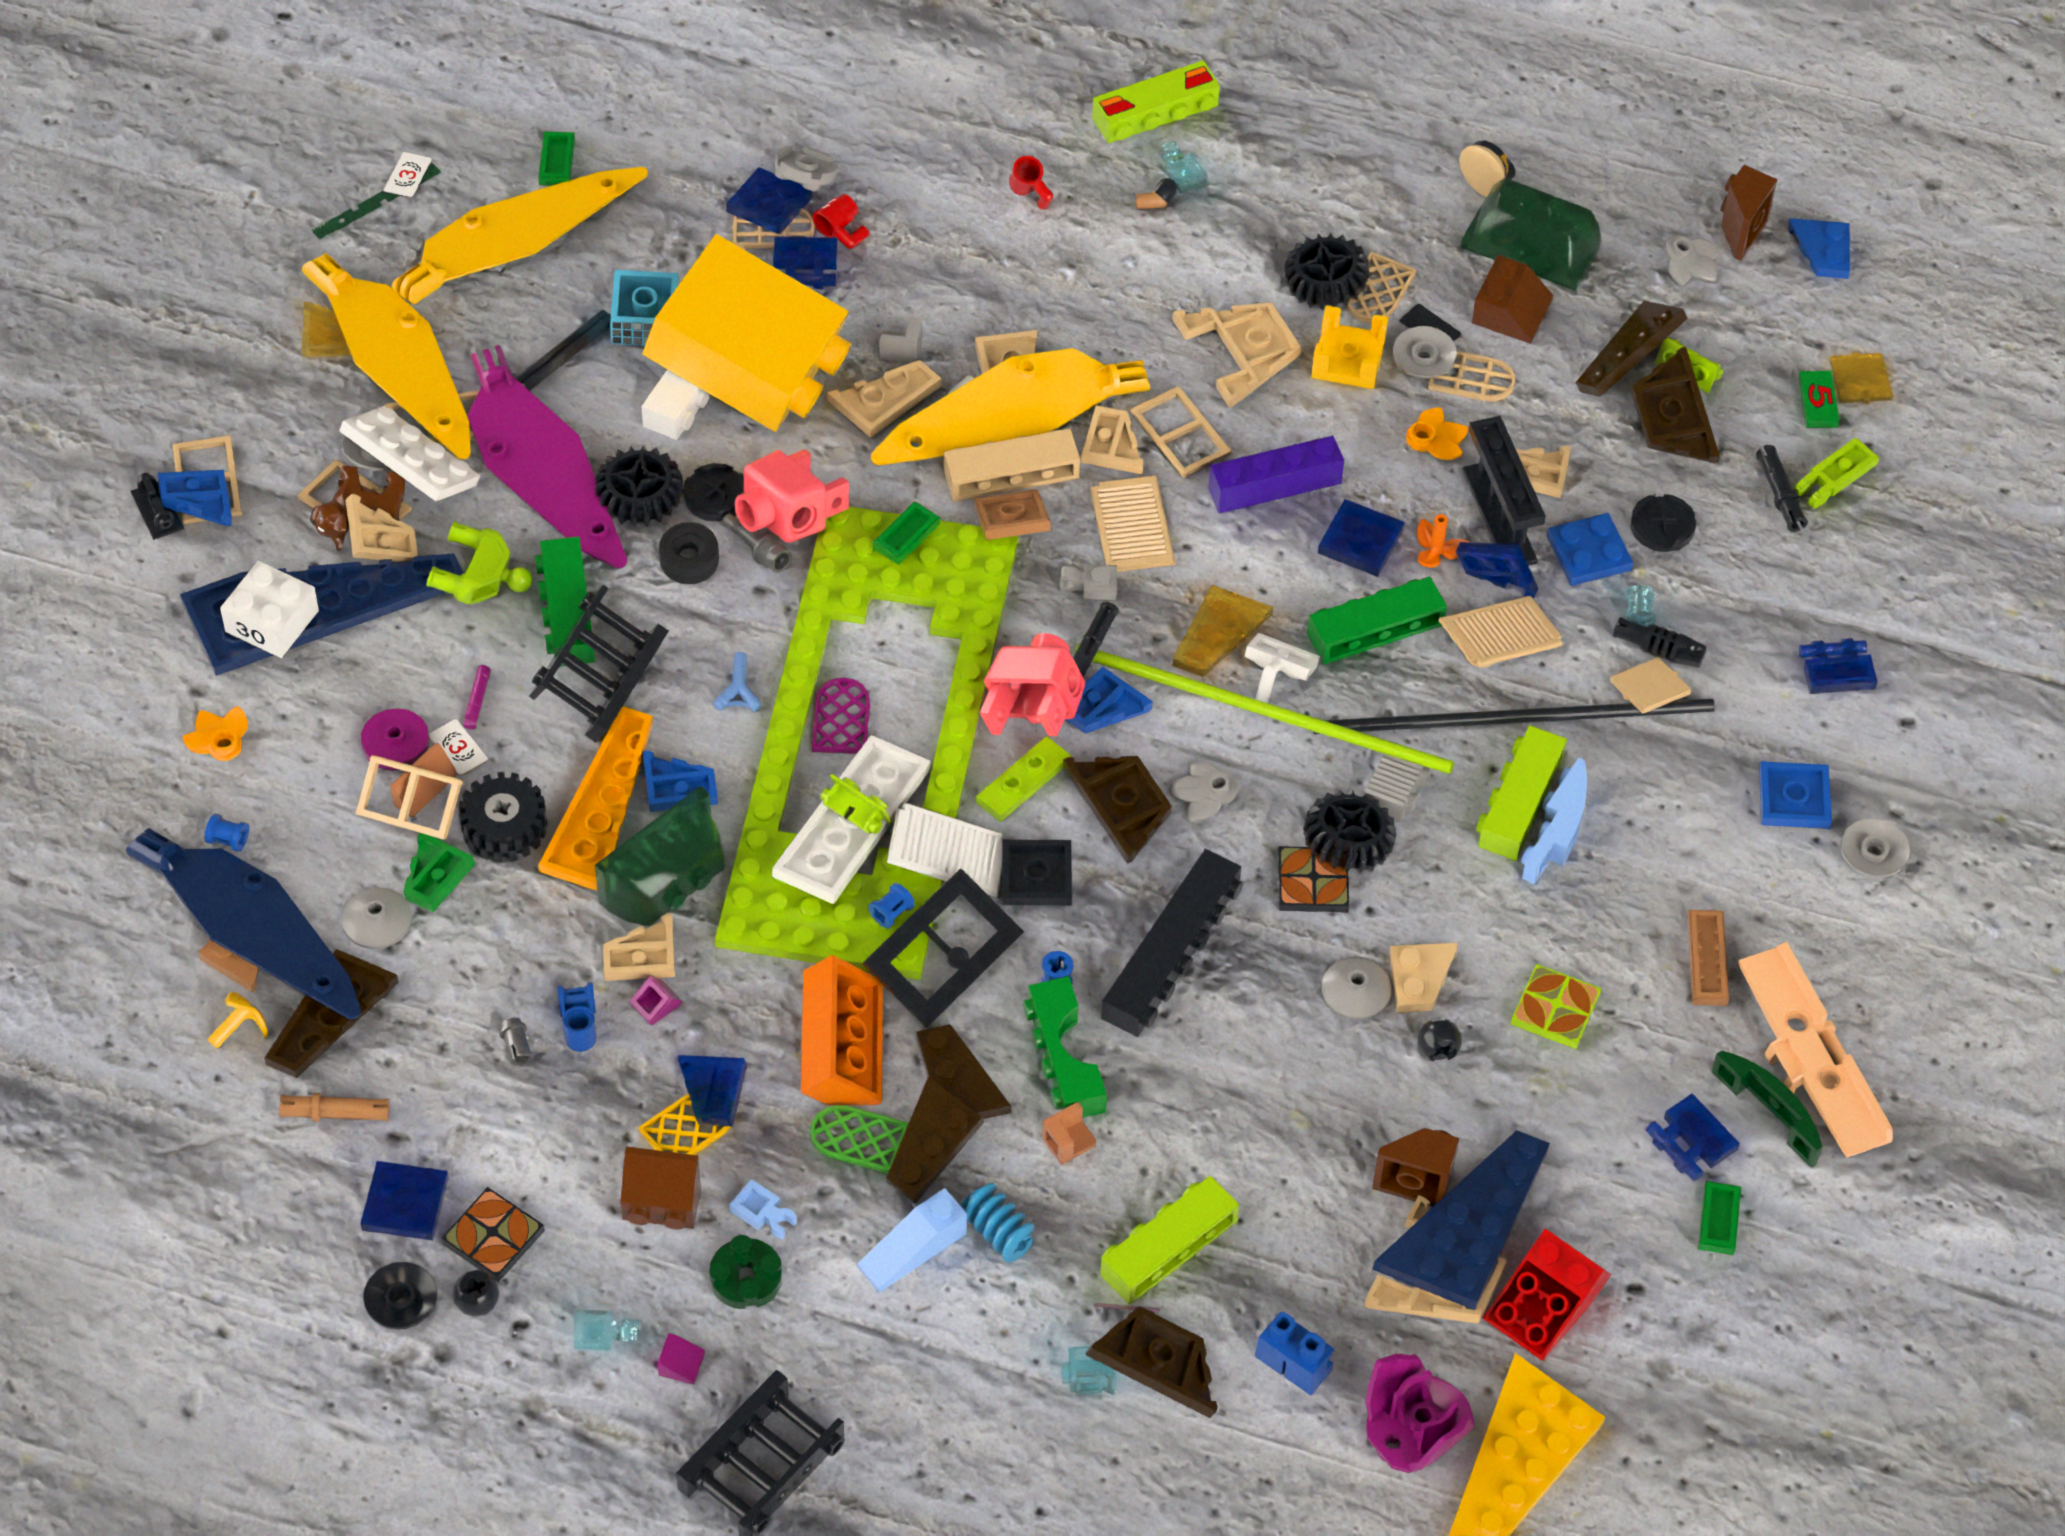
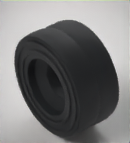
[659,522,719,584]

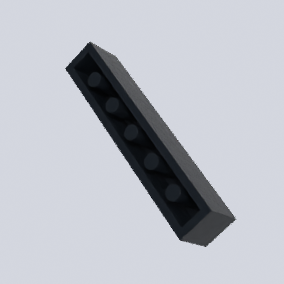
[1101,848,1243,1037]

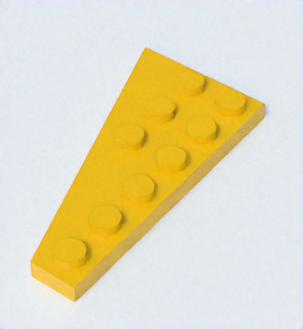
[1449,1353,1605,1536]

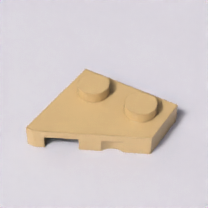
[346,494,418,562]

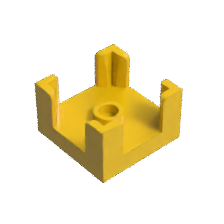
[1311,305,1389,390]

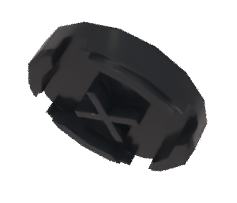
[683,463,744,522]
[1630,494,1696,552]

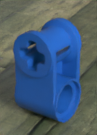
[557,982,597,1052]

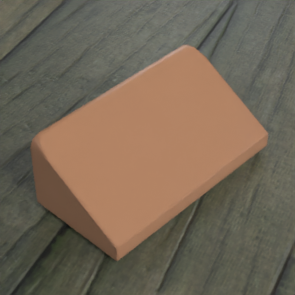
[390,743,457,817]

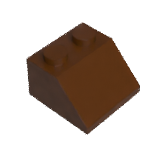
[1720,164,1778,261]
[1472,255,1554,344]
[1372,1128,1459,1207]
[620,1146,701,1230]

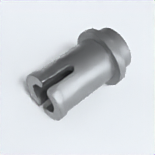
[499,1018,533,1065]

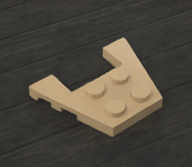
[1173,302,1301,408]
[1364,1195,1507,1323]

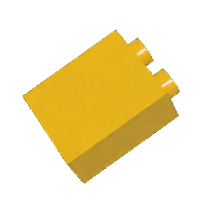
[642,234,852,432]

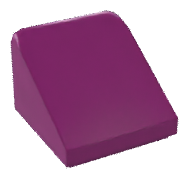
[628,975,683,1025]
[658,1333,705,1385]

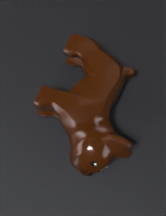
[310,466,405,551]

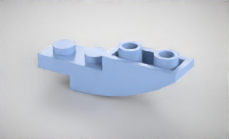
[1521,758,1587,884]

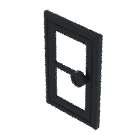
[863,868,1024,1028]

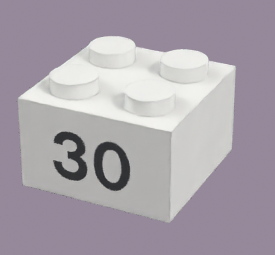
[220,561,319,658]

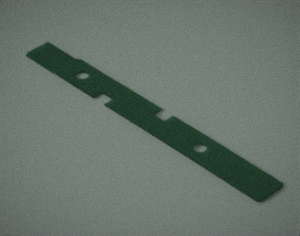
[311,163,441,239]

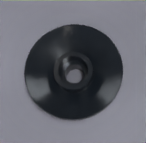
[363,1262,437,1330]

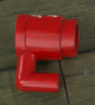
[1009,156,1053,210]
[812,194,870,249]

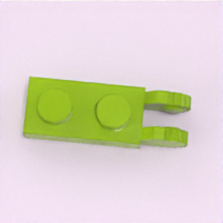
[1793,437,1879,509]

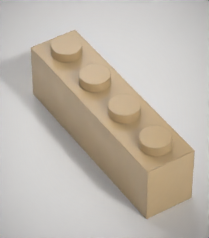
[944,428,1080,502]

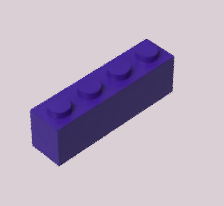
[1208,435,1344,514]

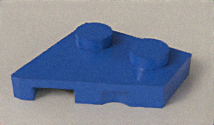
[1788,218,1850,279]
[157,470,232,526]
[1065,667,1153,734]
[643,751,718,812]

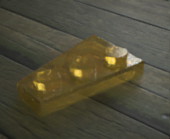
[1172,585,1273,677]

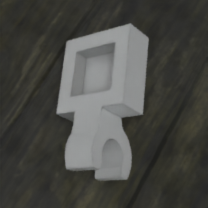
[1060,565,1117,600]

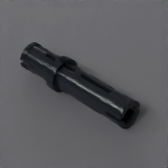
[1756,445,1808,532]

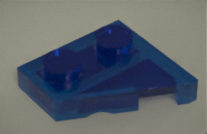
[678,1055,747,1126]

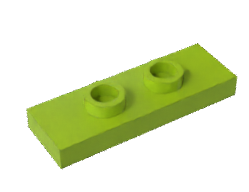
[976,736,1071,823]

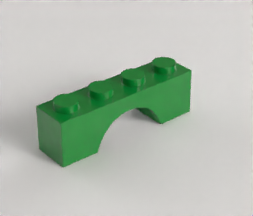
[1023,976,1107,1118]

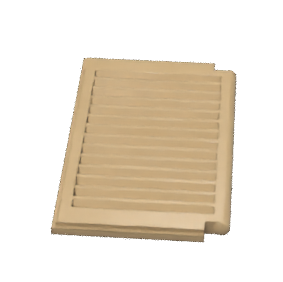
[1090,475,1176,572]
[1438,596,1562,667]

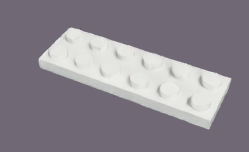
[772,735,931,904]

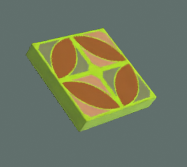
[1510,964,1602,1049]

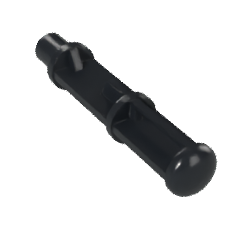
[1073,601,1119,677]

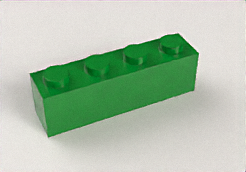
[535,536,595,667]
[1307,576,1447,665]

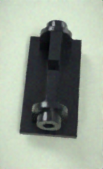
[130,473,184,540]

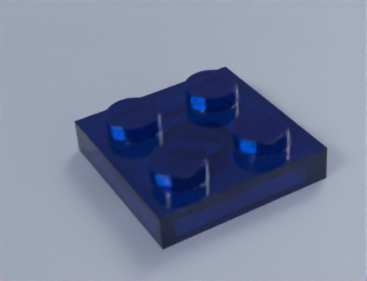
[726,167,812,235]
[1318,499,1405,577]
[360,1161,449,1241]

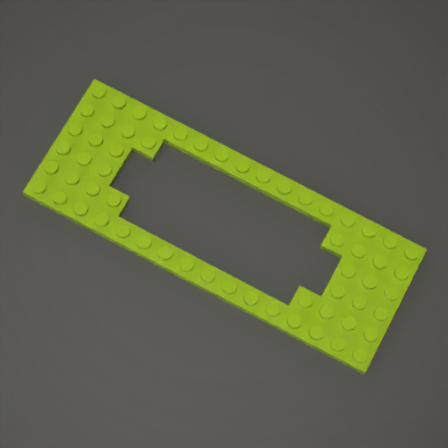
[715,506,1019,980]

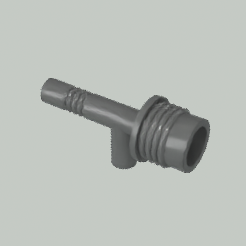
[722,513,792,573]

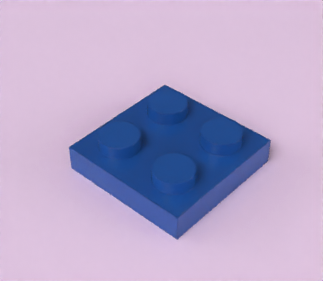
[1547,513,1633,586]
[1759,761,1832,829]

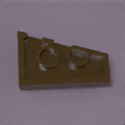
[916,1024,1011,1119]
[886,1077,984,1204]

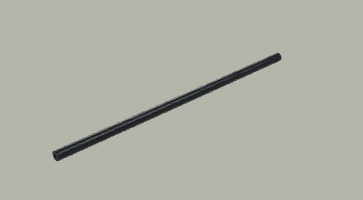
[1312,699,1714,734]

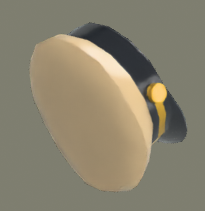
[1459,140,1516,196]

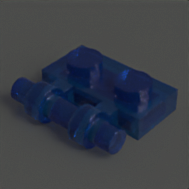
[773,236,838,289]
[1799,638,1878,694]
[1645,1093,1740,1181]

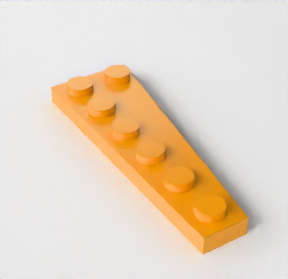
[538,706,653,893]

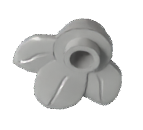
[1664,235,1720,286]
[1170,762,1238,822]

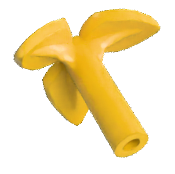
[207,992,268,1049]

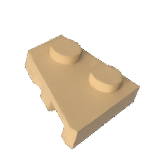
[1081,405,1144,475]
[1516,446,1571,498]
[603,913,675,981]
[1389,943,1458,1013]

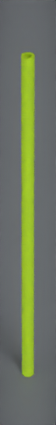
[1075,644,1454,774]

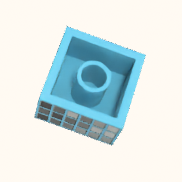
[610,270,679,346]

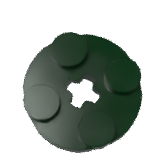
[709,1235,782,1309]

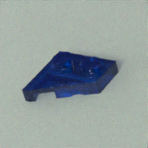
[1455,542,1539,598]

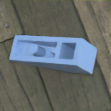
[857,1188,967,1293]

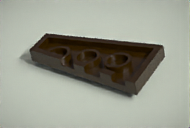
[1575,301,1688,397]
[264,949,399,1078]

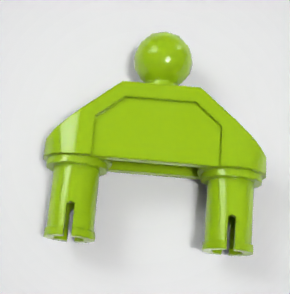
[426,521,533,604]

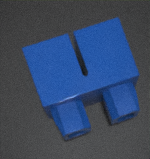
[1255,1311,1334,1396]

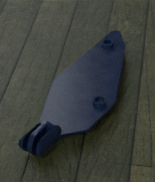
[126,828,361,1019]

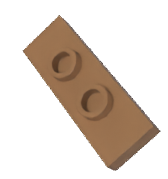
[1687,910,1729,1006]

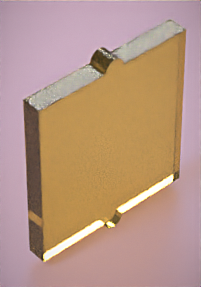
[1829,352,1893,404]

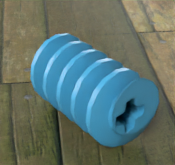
[960,1183,1035,1263]

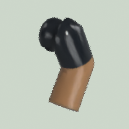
[1135,178,1177,209]

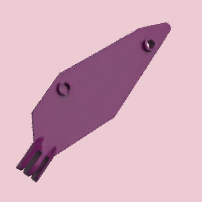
[467,345,627,569]

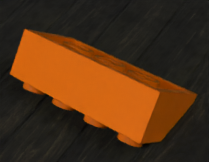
[801,955,883,1105]

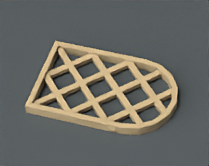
[1347,252,1417,323]

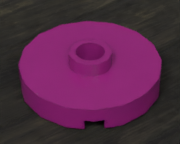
[361,708,430,771]

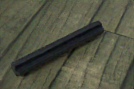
[515,310,611,391]

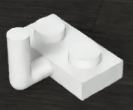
[1244,633,1320,703]

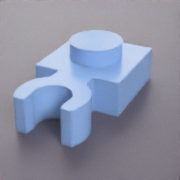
[729,1179,797,1239]

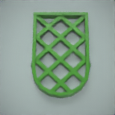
[810,1105,909,1174]

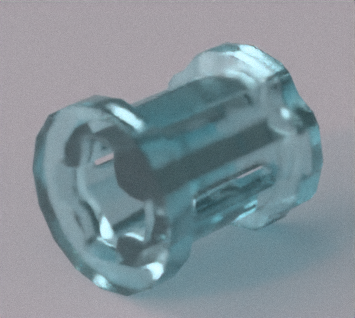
[1625,585,1655,627]

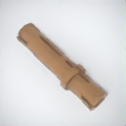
[279,1093,390,1122]

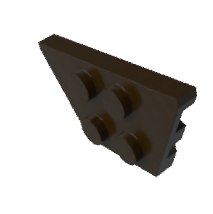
[1631,346,1720,463]
[1063,756,1172,864]
[1085,1306,1218,1418]

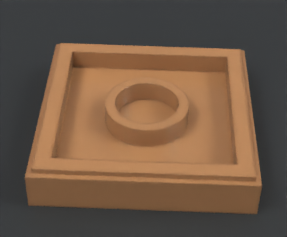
[974,489,1051,540]

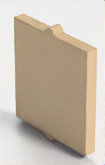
[1610,657,1691,714]

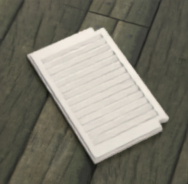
[887,803,1003,897]

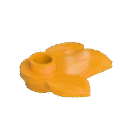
[1406,407,1468,460]
[182,706,248,761]

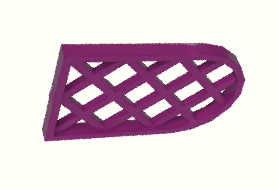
[812,677,871,754]

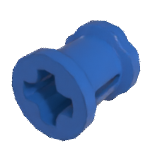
[204,813,249,852]
[868,883,914,929]
[1041,951,1074,984]

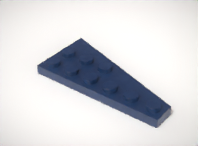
[1372,1130,1550,1310]

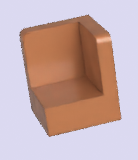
[1042,1102,1096,1165]

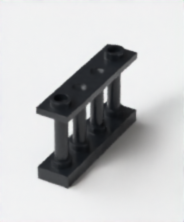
[1462,415,1546,571]
[529,585,669,743]
[676,1369,845,1536]

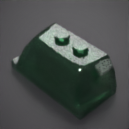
[1461,178,1601,291]
[595,786,726,926]

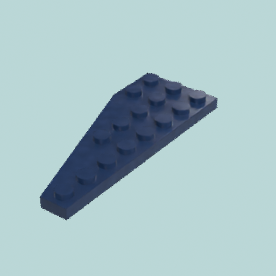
[180,553,464,676]

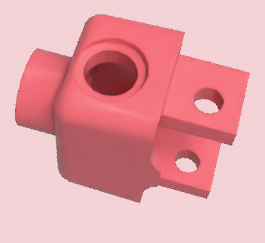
[735,449,849,543]
[980,633,1085,736]

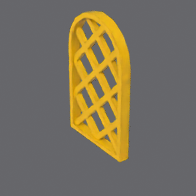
[638,1087,735,1155]

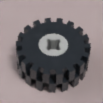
[459,772,548,863]

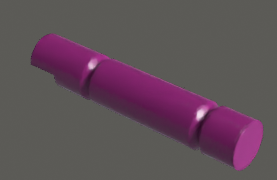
[463,665,491,729]

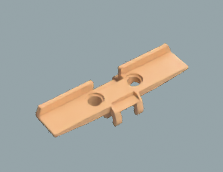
[1738,942,1893,1158]

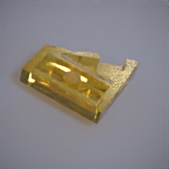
[302,302,352,357]

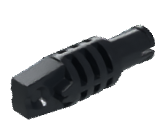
[1613,617,1706,668]

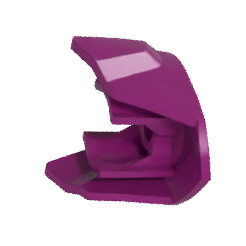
[1365,1353,1474,1473]

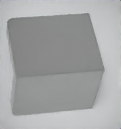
[879,317,922,363]

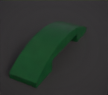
[1712,1050,1822,1168]

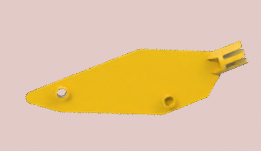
[392,167,648,305]
[302,253,471,460]
[871,348,1150,466]

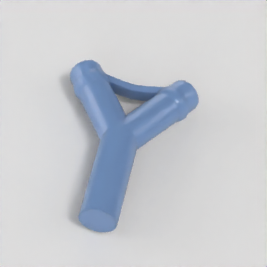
[713,652,762,712]

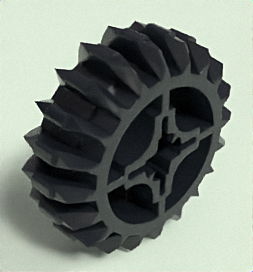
[1284,233,1369,310]
[595,445,683,527]
[1303,790,1397,874]

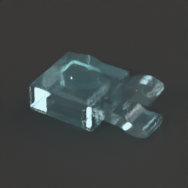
[1161,141,1208,193]
[574,1310,639,1351]

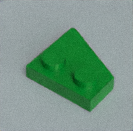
[403,833,475,912]

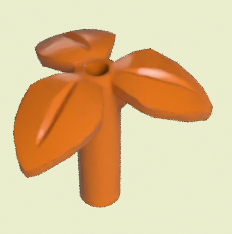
[1417,514,1470,568]

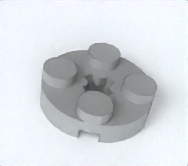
[774,146,838,191]

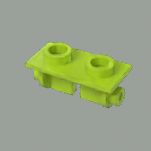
[1654,337,1724,393]
[820,773,892,834]

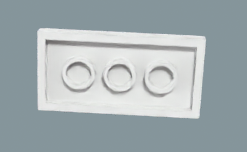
[339,406,480,501]

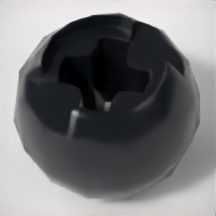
[1418,1019,1462,1062]
[452,1270,499,1317]

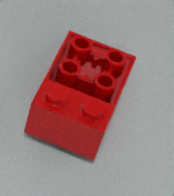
[1483,1228,1612,1361]

